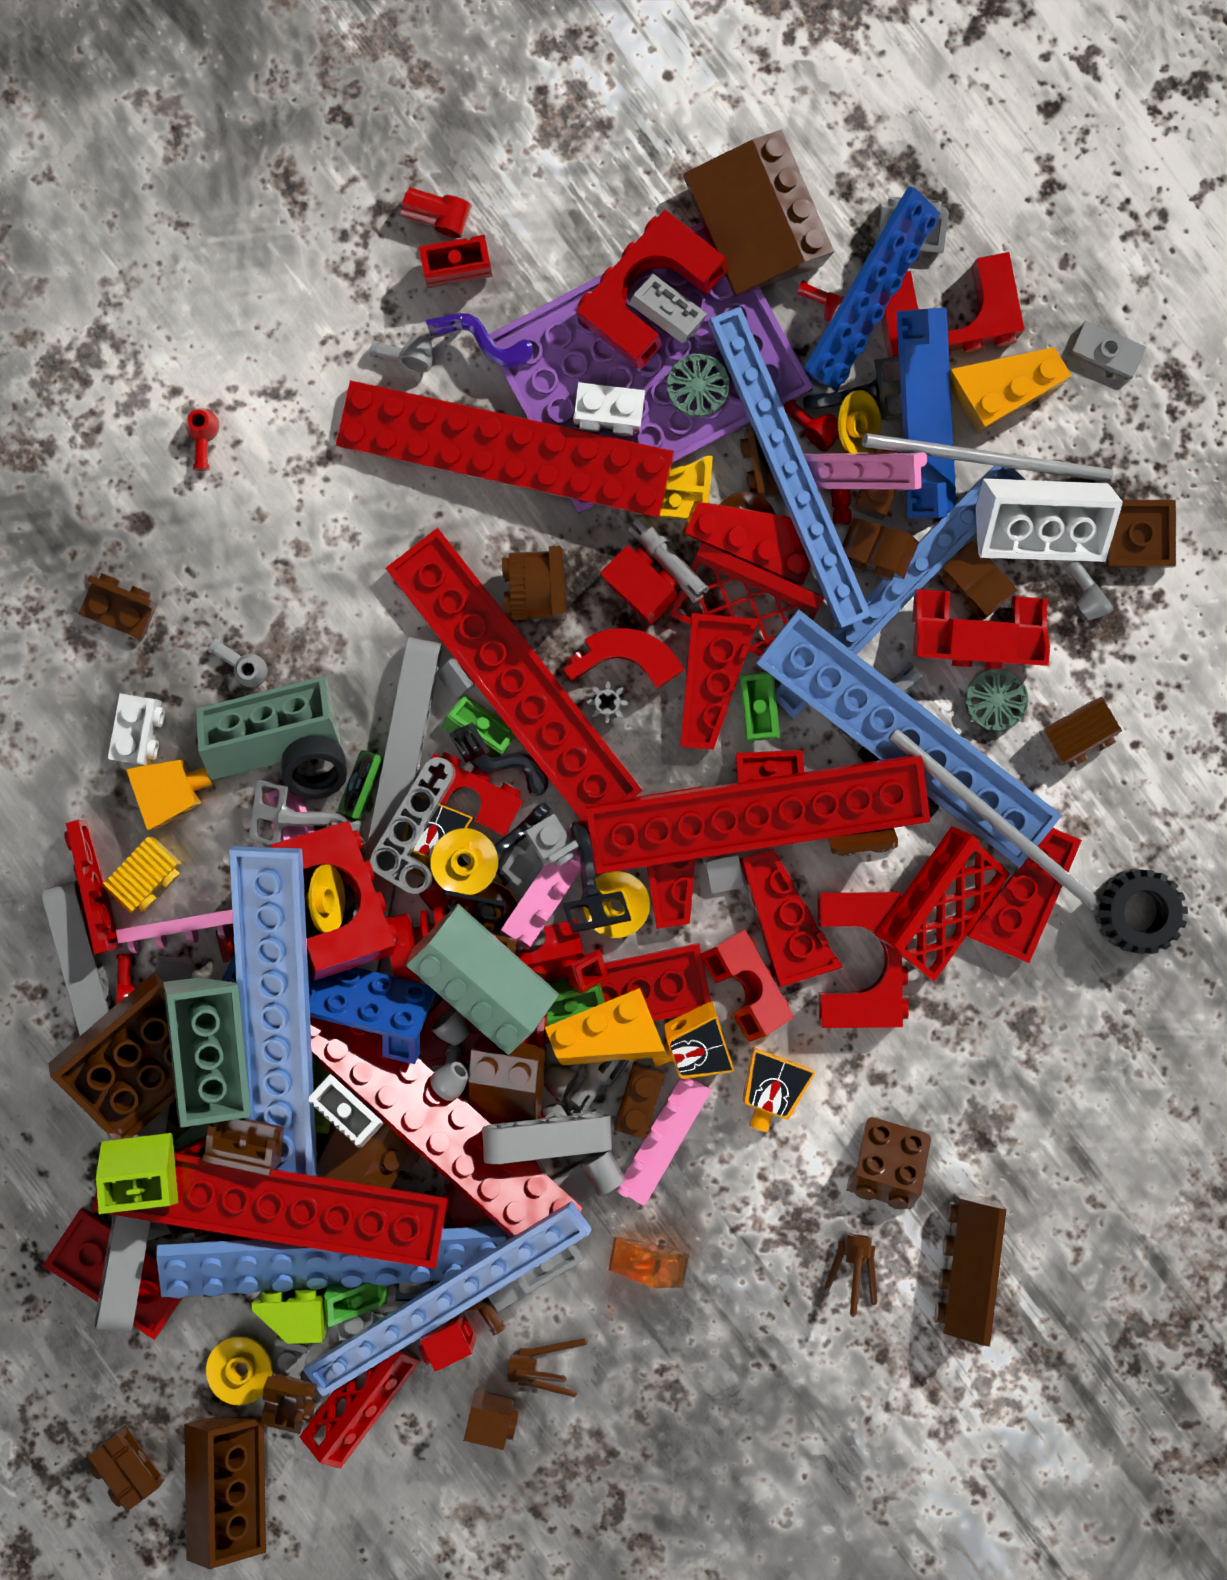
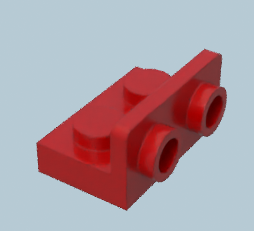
[735,750,805,782]

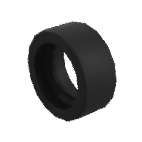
[281,736,347,799]

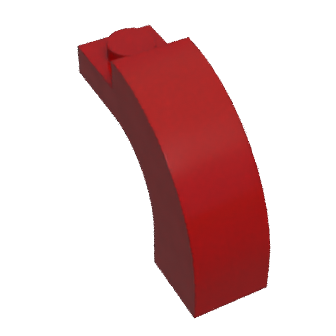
[564,628,685,690]

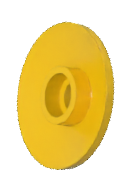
[838,390,881,453]
[430,828,498,895]
[306,865,346,933]
[583,871,650,938]
[206,1336,272,1405]

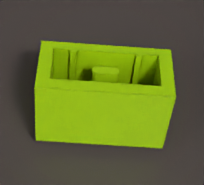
[96,1133,179,1214]
[252,1288,330,1344]

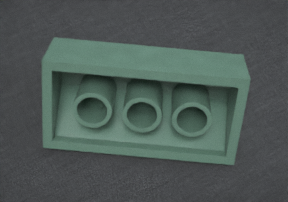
[196,676,341,780]
[406,904,559,1055]
[163,977,251,1128]

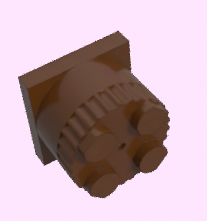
[502,546,567,621]

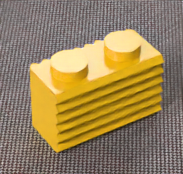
[102,837,182,913]

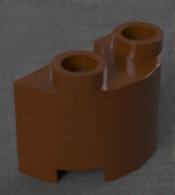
[261,1372,317,1434]

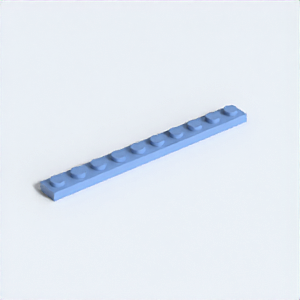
[708,307,872,630]
[776,466,1026,719]
[303,1201,592,1397]

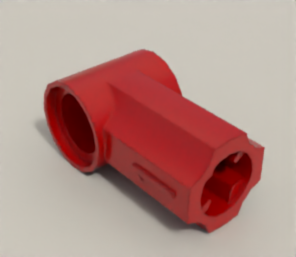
[400,187,472,239]

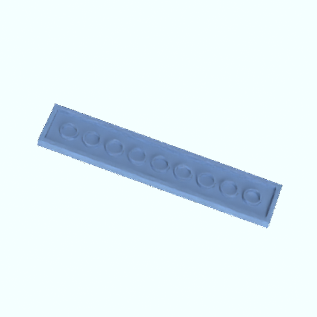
[756,609,1062,867]
[229,846,317,1176]
[156,1226,506,1298]

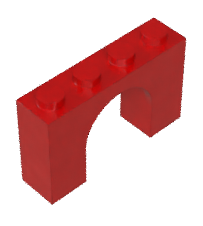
[576,209,728,370]
[881,252,1025,363]
[270,821,398,981]
[817,891,909,1028]

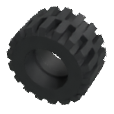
[1095,869,1188,954]

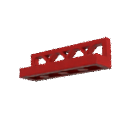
[299,1349,421,1469]

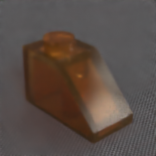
[608,1237,689,1288]

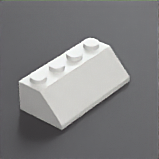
[976,478,1123,562]

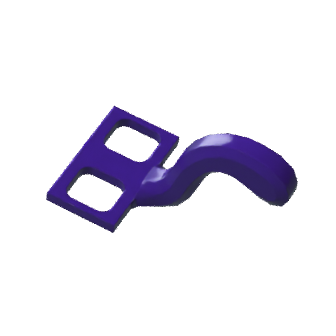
[426,313,533,368]

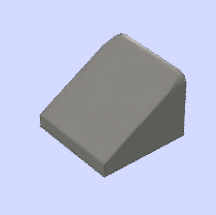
[437,658,475,699]
[705,854,744,894]
[488,1280,527,1312]

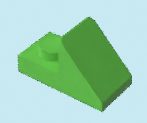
[324,1282,387,1328]

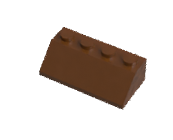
[316,1096,412,1188]
[935,1193,1007,1347]
[184,1416,266,1569]

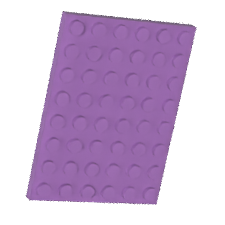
[489,222,813,515]

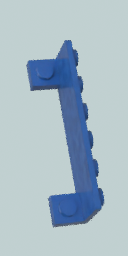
[803,186,940,391]
[896,308,956,518]
[221,953,436,1064]

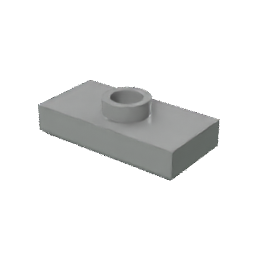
[1070,320,1146,379]

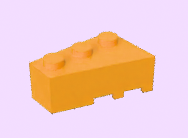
[950,347,1072,434]
[545,988,668,1065]

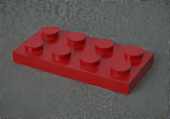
[42,1207,184,1340]

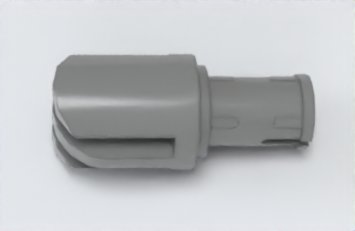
[570,1060,629,1111]

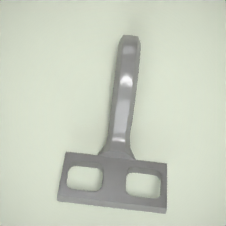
[249,780,361,845]

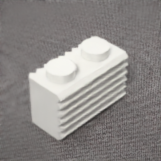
[309,1074,384,1147]

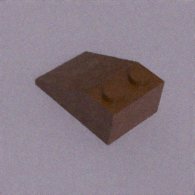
[469,1036,547,1124]

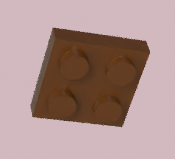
[1106,500,1176,568]

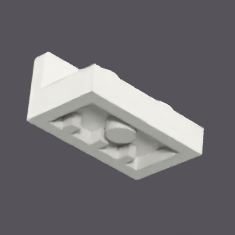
[573,382,645,436]
[108,693,165,765]

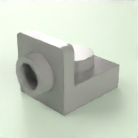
[524,814,579,867]
[271,1335,311,1379]

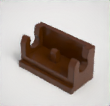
[203,1118,284,1176]

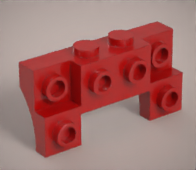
[912,589,1050,669]

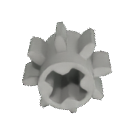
[587,682,628,724]

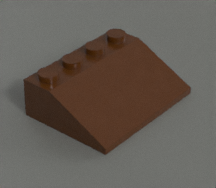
[683,130,835,297]
[48,972,176,1140]

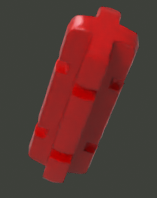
[831,489,852,525]

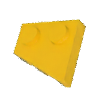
[640,456,713,520]

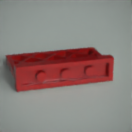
[670,542,824,656]
[874,826,1011,982]

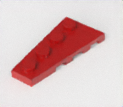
[740,849,843,987]

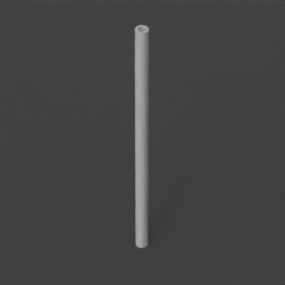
[862,433,1113,482]
[888,728,1101,910]

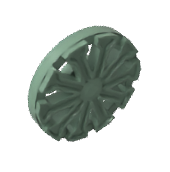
[667,353,729,418]
[965,669,1028,731]

